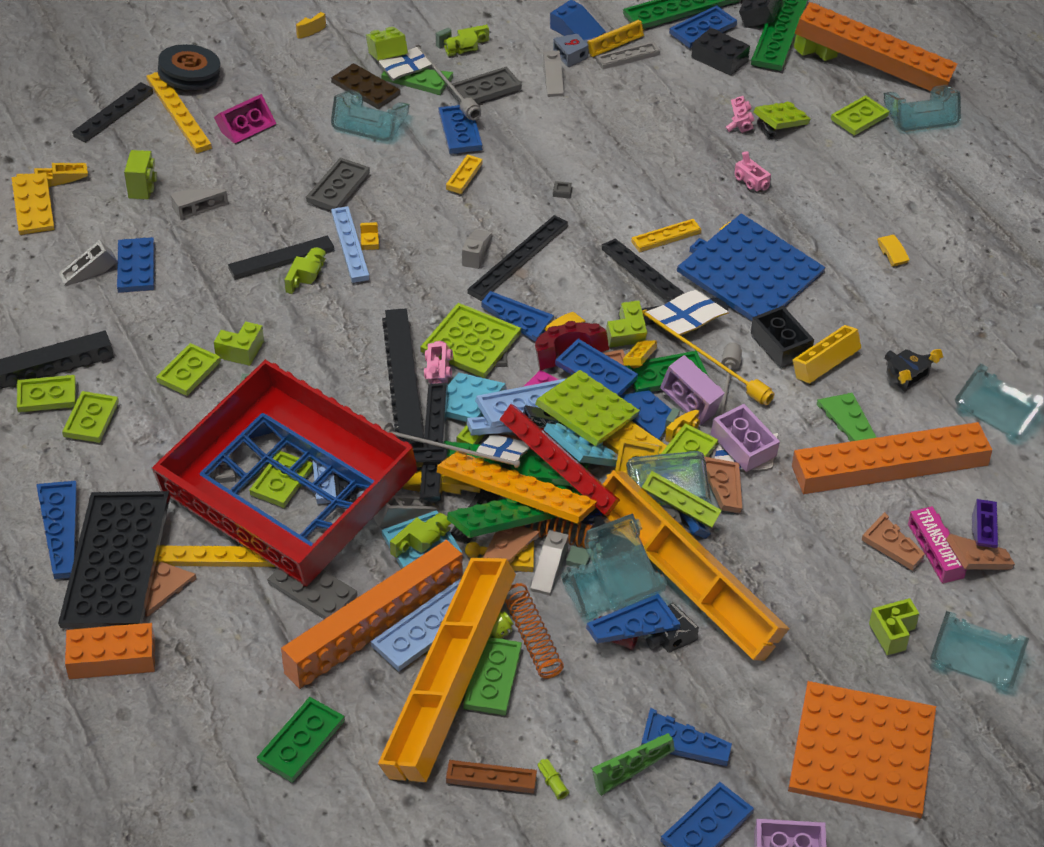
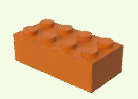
[65,623,155,679]

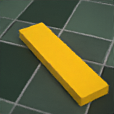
[587,20,644,57]
[631,219,702,253]

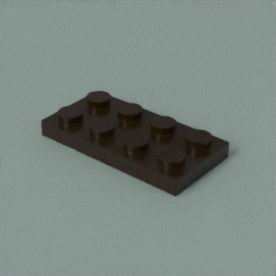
[331,63,401,109]

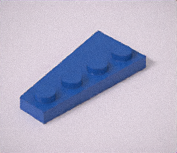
[481,291,554,342]
[586,593,681,644]
[641,708,732,766]

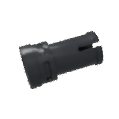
[757,118,777,139]

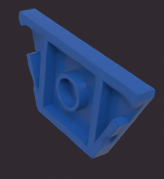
[620,391,672,441]

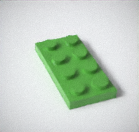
[464,637,522,715]

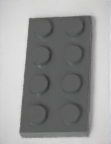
[449,66,522,103]
[306,157,370,210]
[267,568,358,619]

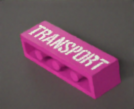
[908,506,967,584]

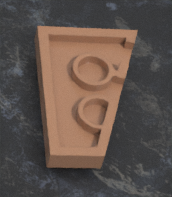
[862,512,925,571]

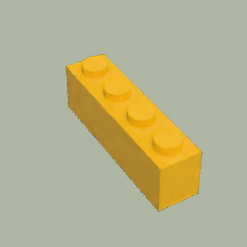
[793,325,862,383]

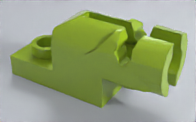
[444,25,489,56]
[284,248,326,294]
[390,513,451,558]

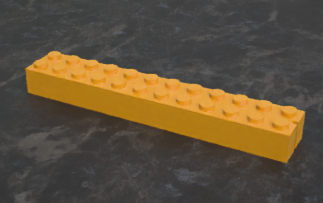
[603,470,790,661]
[378,558,516,782]

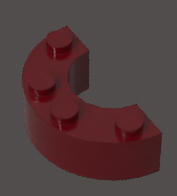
[535,321,609,371]

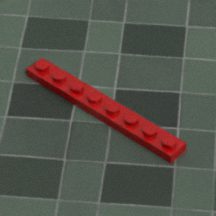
[499,404,620,516]

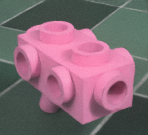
[726,96,755,133]
[734,152,771,192]
[424,341,453,384]

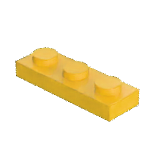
[446,154,483,194]
[623,340,657,368]

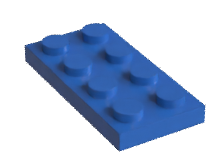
[669,6,737,48]
[438,105,482,154]
[117,237,154,293]
[555,339,638,397]
[660,782,754,847]

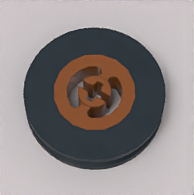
[158,44,220,90]

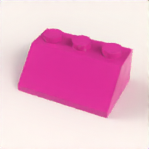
[214,94,277,144]

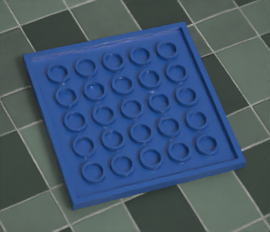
[677,213,826,321]

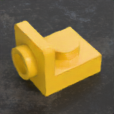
[360,222,379,250]

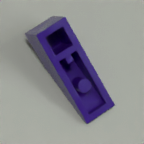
[972,499,998,548]

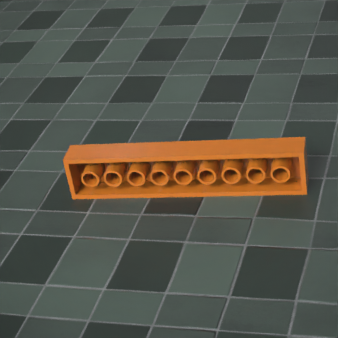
[794,2,957,96]
[792,422,992,494]
[281,540,463,689]

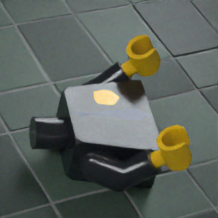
[884,349,944,392]

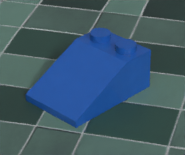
[550,0,606,40]

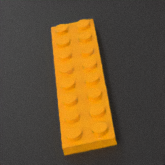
[437,451,597,524]

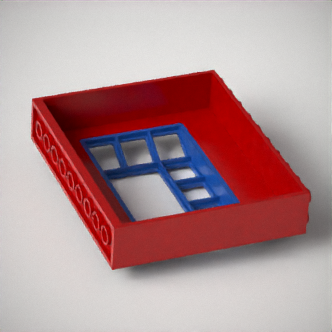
[152,359,418,587]

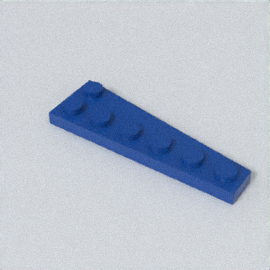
[37,481,77,579]

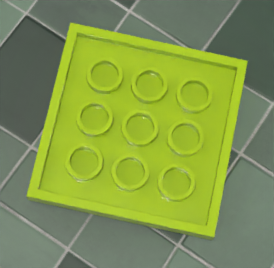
[420,303,521,378]
[535,370,640,446]

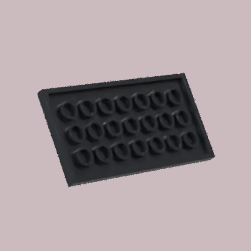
[58,491,171,628]

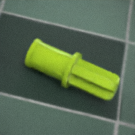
[537,759,569,800]

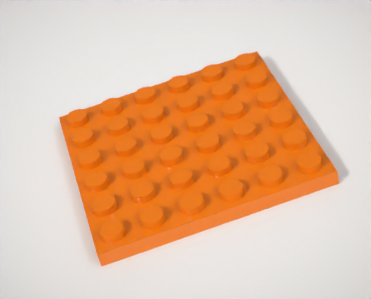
[788,681,936,819]

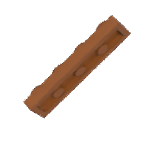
[446,760,537,794]

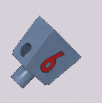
[553,34,591,67]

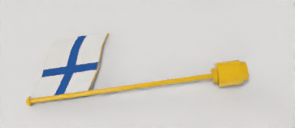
[642,290,775,405]

